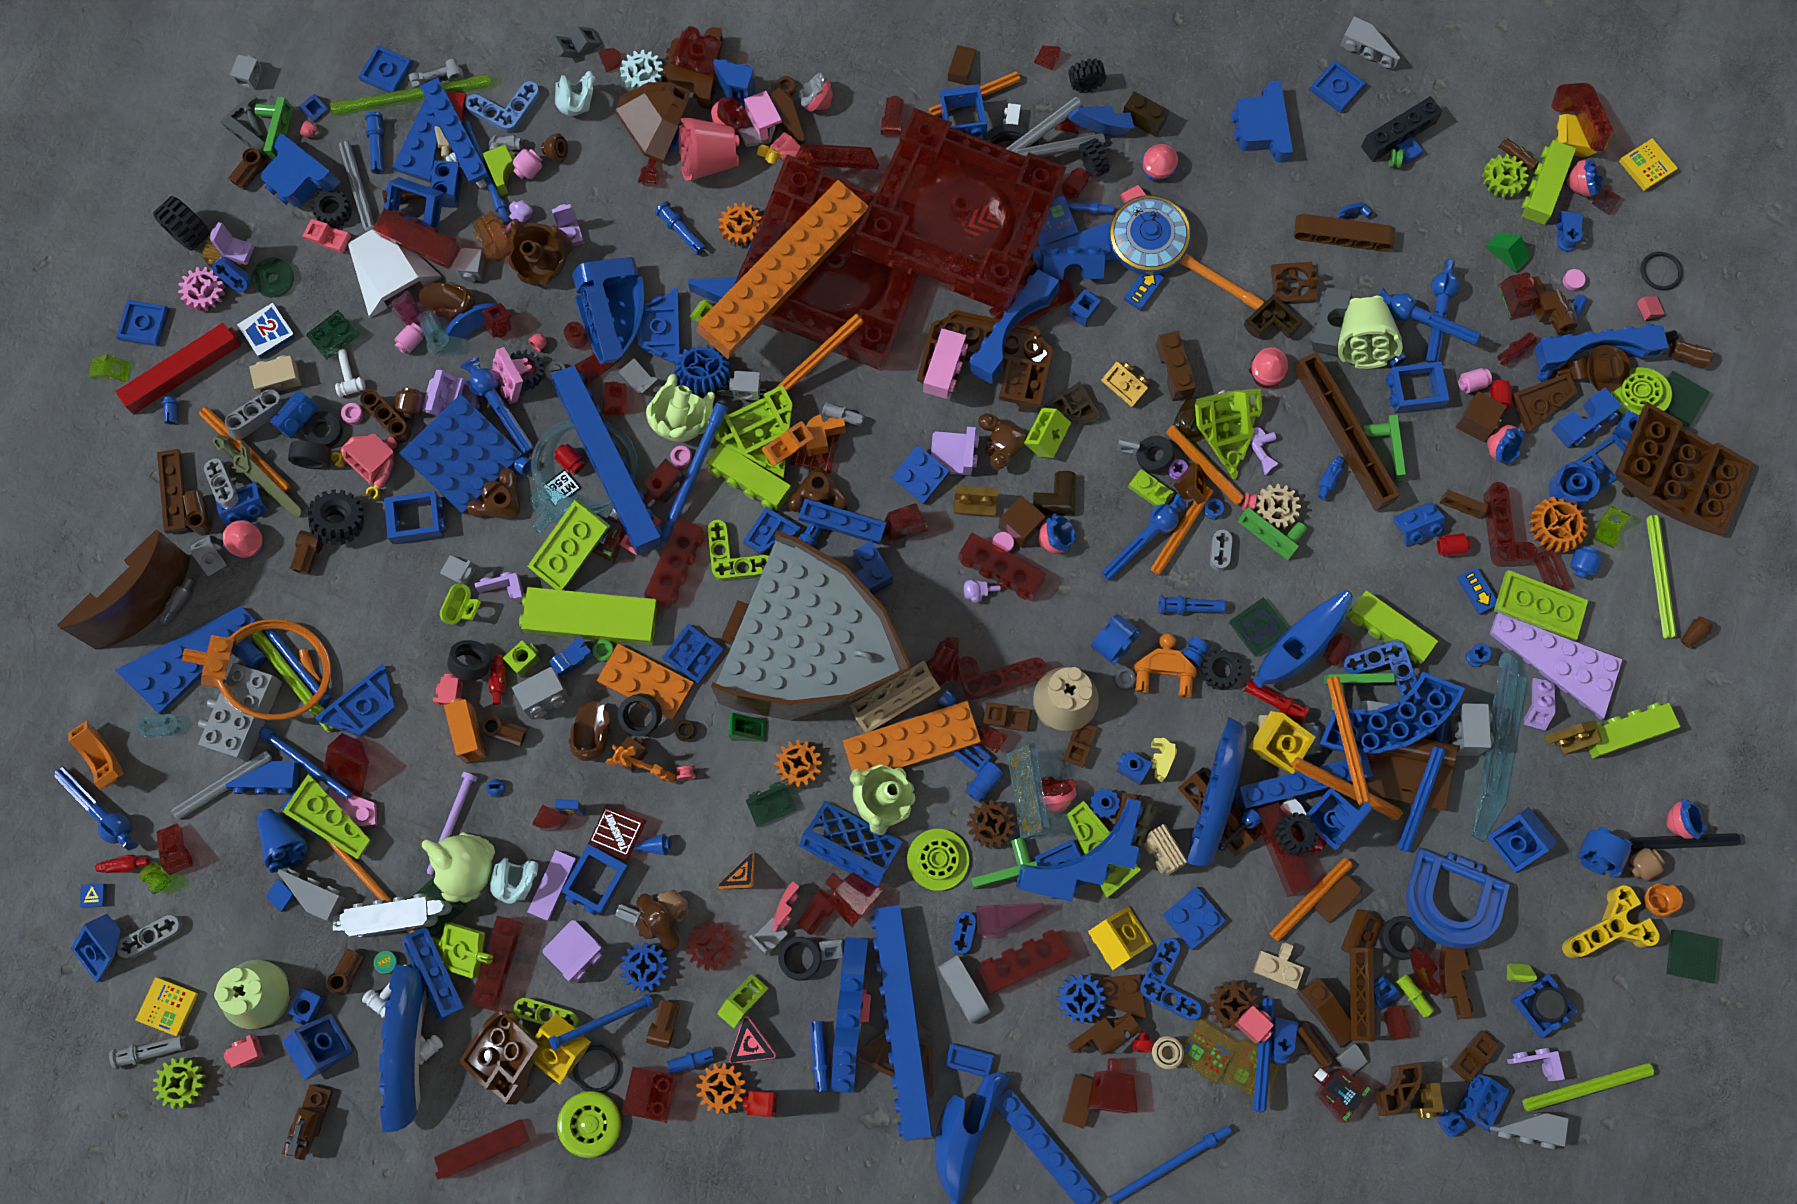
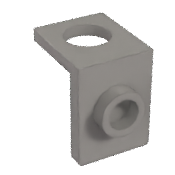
[739,125,776,147]
[619,358,657,393]
[190,535,226,576]
[440,555,476,585]
[749,918,788,956]

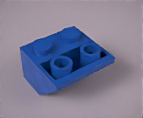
[713,59,756,109]

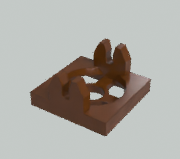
[1270,262,1319,304]

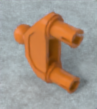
[1134,633,1197,698]

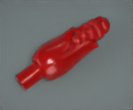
[488,654,506,705]
[95,854,150,873]

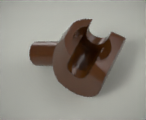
[1556,357,1588,379]

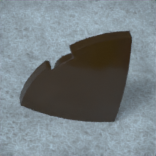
[1044,382,1102,423]

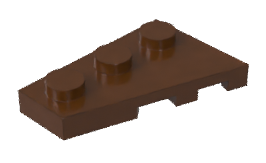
[1512,372,1577,433]

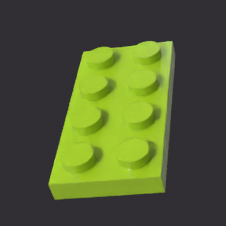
[527,499,610,590]
[1494,570,1588,641]

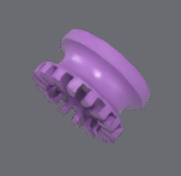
[1168,459,1188,480]

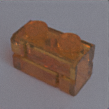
[472,211,513,262]

